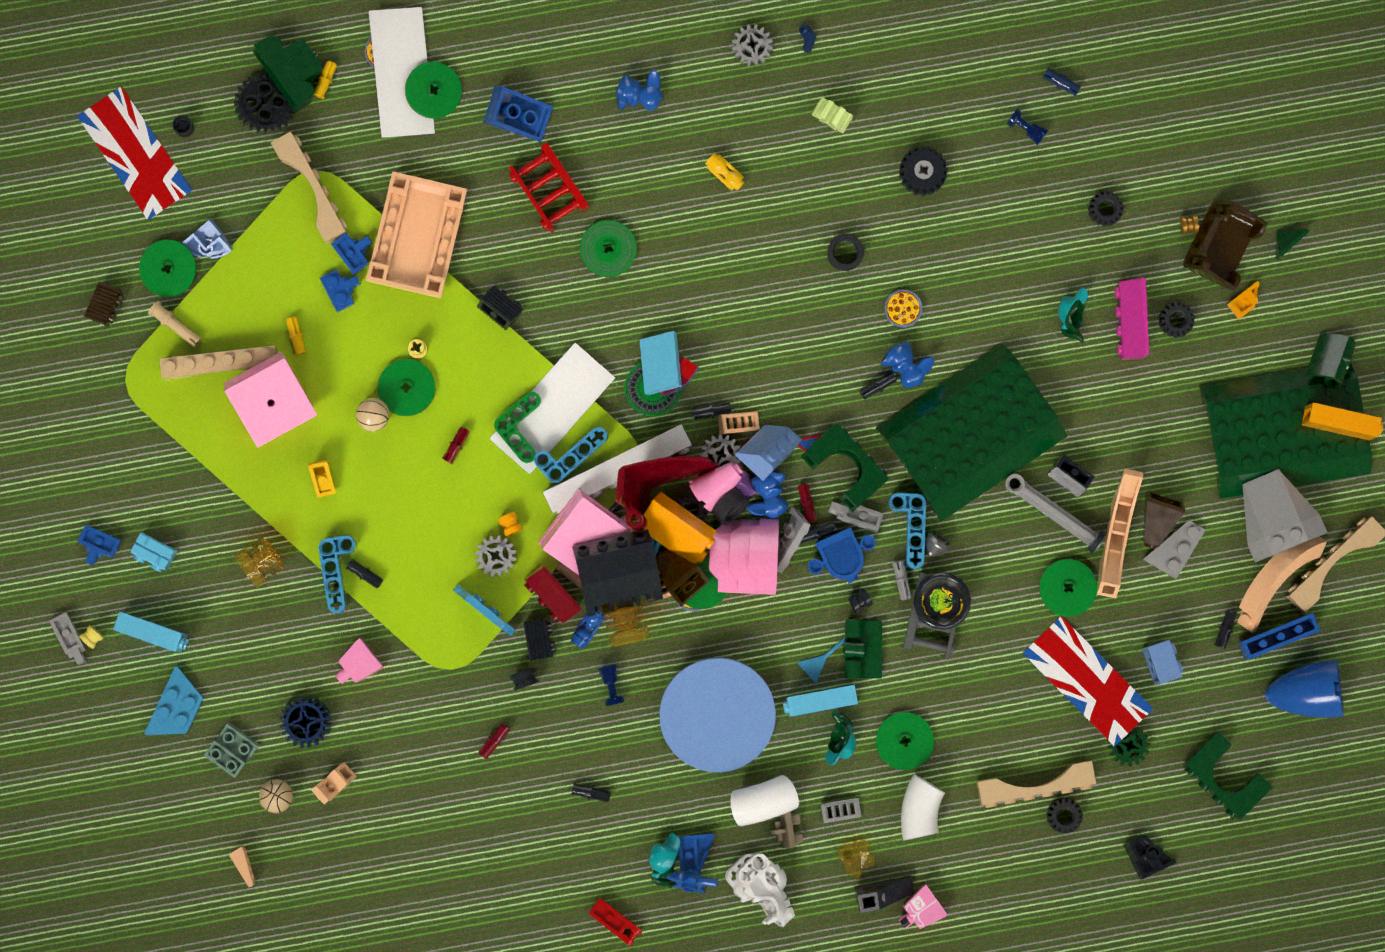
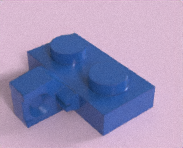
[331,233,373,275]
[320,270,360,313]
[77,525,122,566]

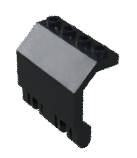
[572,529,663,617]

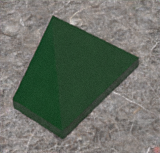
[1275,229,1310,259]

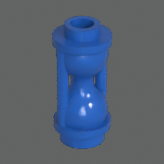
[571,607,605,649]

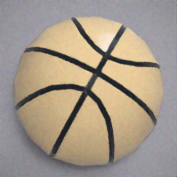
[356,398,390,432]
[259,779,293,813]

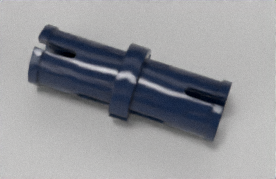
[1042,67,1081,97]

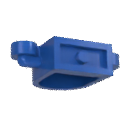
[808,527,876,584]

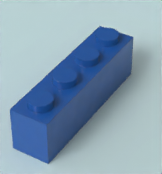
[1237,613,1320,660]

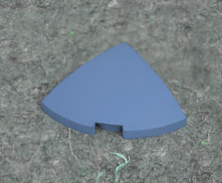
[182,219,233,259]

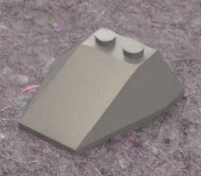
[1243,469,1328,563]

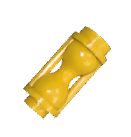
[705,153,745,191]

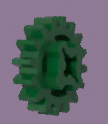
[1107,726,1150,767]

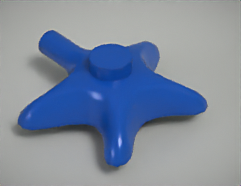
[666,869,718,894]

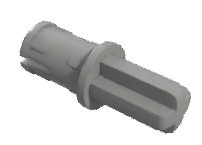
[892,561,912,600]

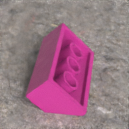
[1114,278,1149,360]

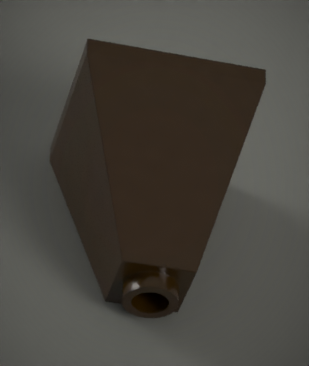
[1143,491,1186,549]
[656,549,710,606]

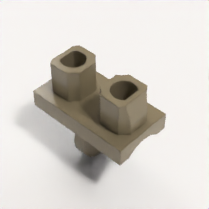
[770,812,803,848]

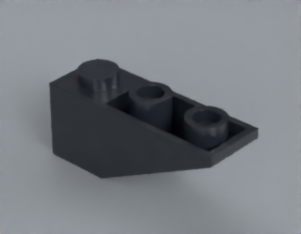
[854,875,914,913]

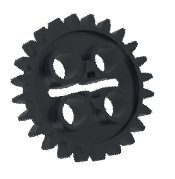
[234,73,295,134]

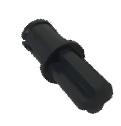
[860,371,897,399]
[693,403,732,420]
[801,522,837,544]
[346,559,383,589]
[1214,610,1237,649]
[571,783,610,802]

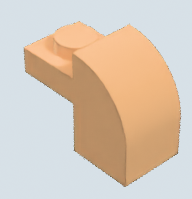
[312,762,357,804]

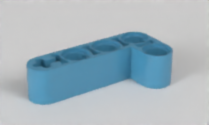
[534,427,607,483]
[888,493,926,570]
[318,536,357,614]

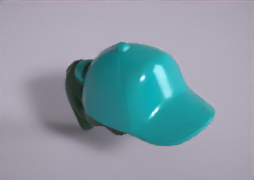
[1058,287,1088,343]
[825,710,856,765]
[649,833,680,889]

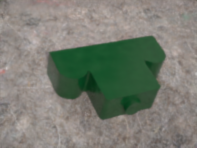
[253,36,323,113]

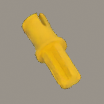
[314,61,337,99]
[286,317,307,355]

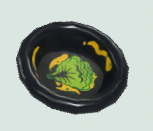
[913,572,971,630]

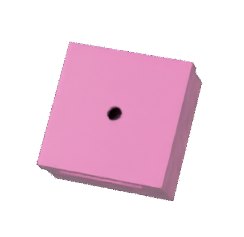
[224,352,317,448]
[538,489,633,575]

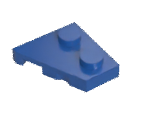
[678,833,714,874]

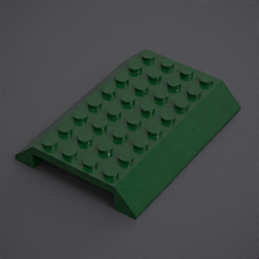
[876,343,1068,522]
[1199,364,1372,499]

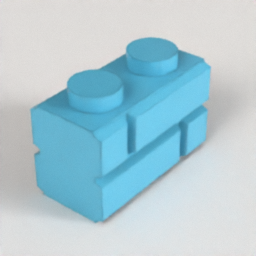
[130,532,178,572]

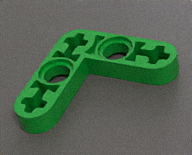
[494,392,541,464]

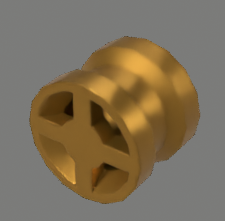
[1180,214,1199,235]

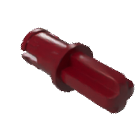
[442,427,470,465]
[798,483,817,522]
[478,723,511,759]

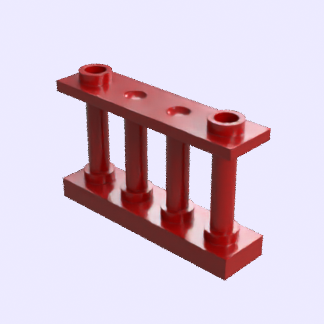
[508,143,589,233]

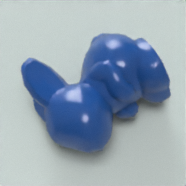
[616,69,663,111]
[880,341,934,389]
[747,472,788,518]

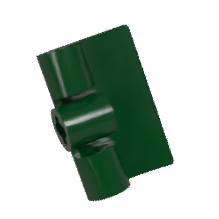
[1305,333,1356,389]
[843,620,882,679]

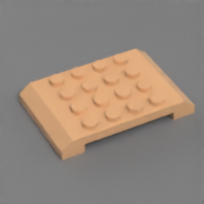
[366,171,467,299]

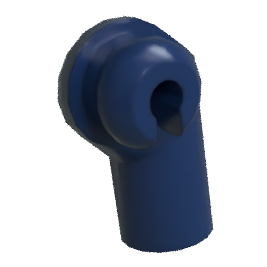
[799,24,816,53]

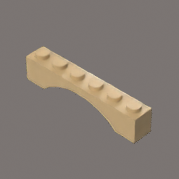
[271,132,348,245]
[160,345,278,380]
[1286,517,1385,613]
[976,761,1096,808]

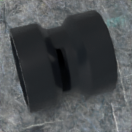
[172,115,194,138]
[848,588,873,614]

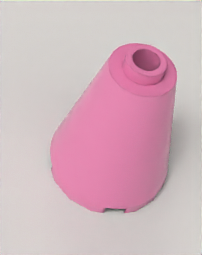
[689,462,744,512]

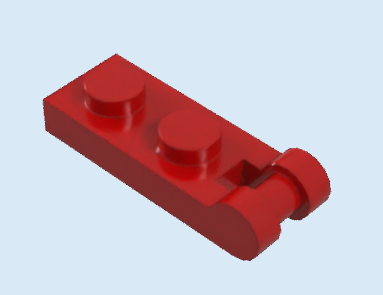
[588,898,643,947]

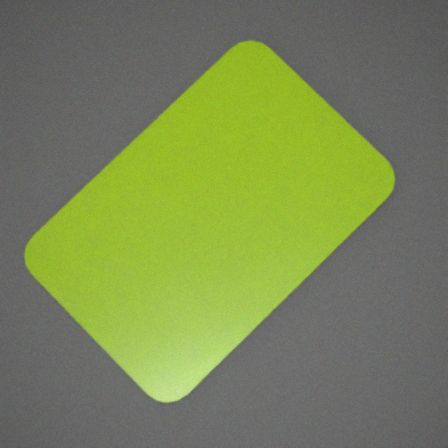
[125,171,638,670]

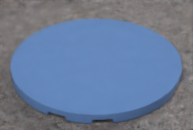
[660,657,776,772]

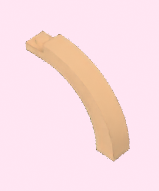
[1237,536,1327,633]

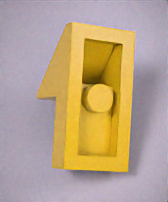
[308,460,336,498]

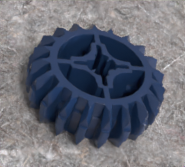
[279,696,332,748]

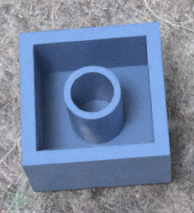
[1142,640,1183,685]

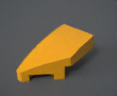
[1227,281,1259,319]

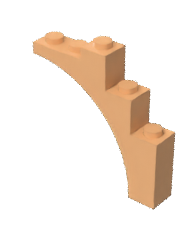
[1097,468,1143,598]

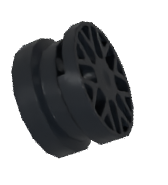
[509,667,539,691]

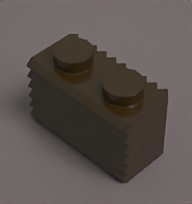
[84,281,124,327]

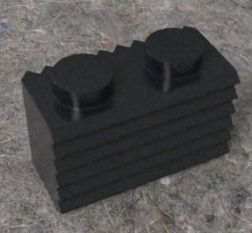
[477,285,523,330]
[1047,455,1094,497]
[523,619,556,661]

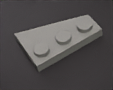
[777,507,810,573]
[1142,520,1205,579]

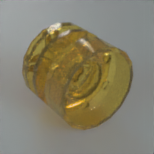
[235,536,285,588]
[604,606,650,648]

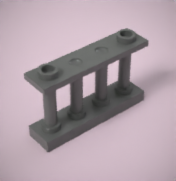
[903,573,966,659]

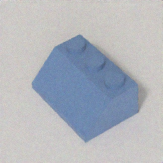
[735,425,802,481]

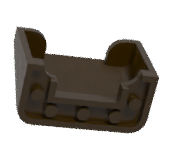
[1183,200,1268,291]

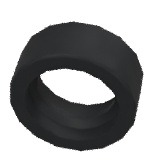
[827,234,864,271]
[712,489,749,525]

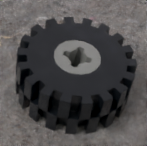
[899,146,948,197]

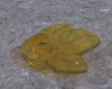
[838,840,875,879]

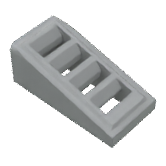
[820,798,861,823]

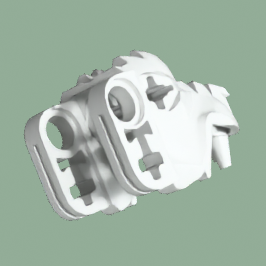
[725,854,795,927]

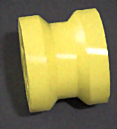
[79,625,104,649]

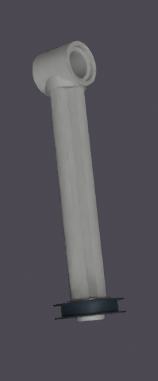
[1005,474,1107,555]

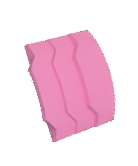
[709,518,779,595]

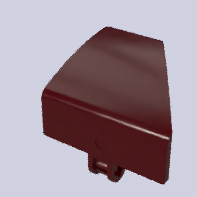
[616,456,719,531]

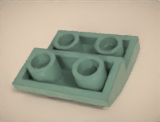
[204,722,260,778]

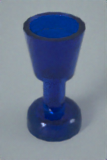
[1007,108,1048,146]
[598,665,624,706]

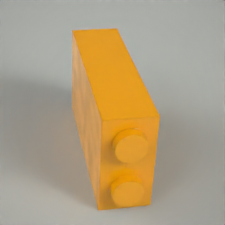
[1301,403,1383,440]
[644,492,717,564]

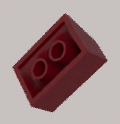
[524,564,582,623]

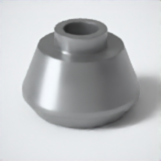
[925,532,950,557]

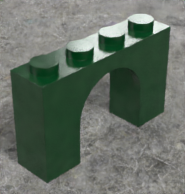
[800,423,889,512]
[1183,732,1273,820]

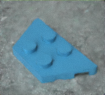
[453,584,516,636]
[144,666,204,735]

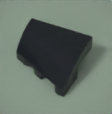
[1123,835,1177,880]

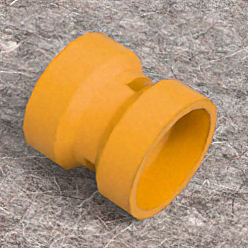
[498,511,523,537]

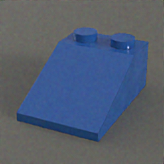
[483,86,553,142]

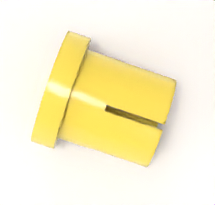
[408,339,427,359]

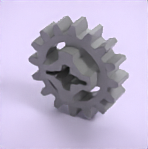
[732,25,773,66]
[700,434,740,467]
[475,535,517,577]

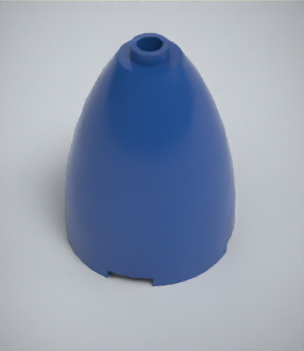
[1265,659,1344,718]

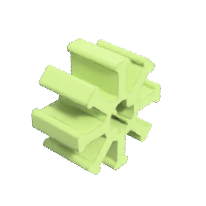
[812,97,853,133]

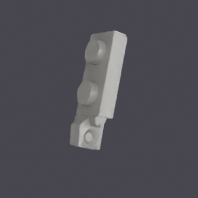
[828,502,883,533]
[49,612,87,665]

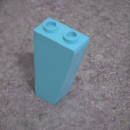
[113,612,189,653]
[783,685,858,717]

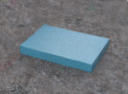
[640,331,682,395]

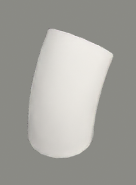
[901,774,945,841]
[731,775,799,826]

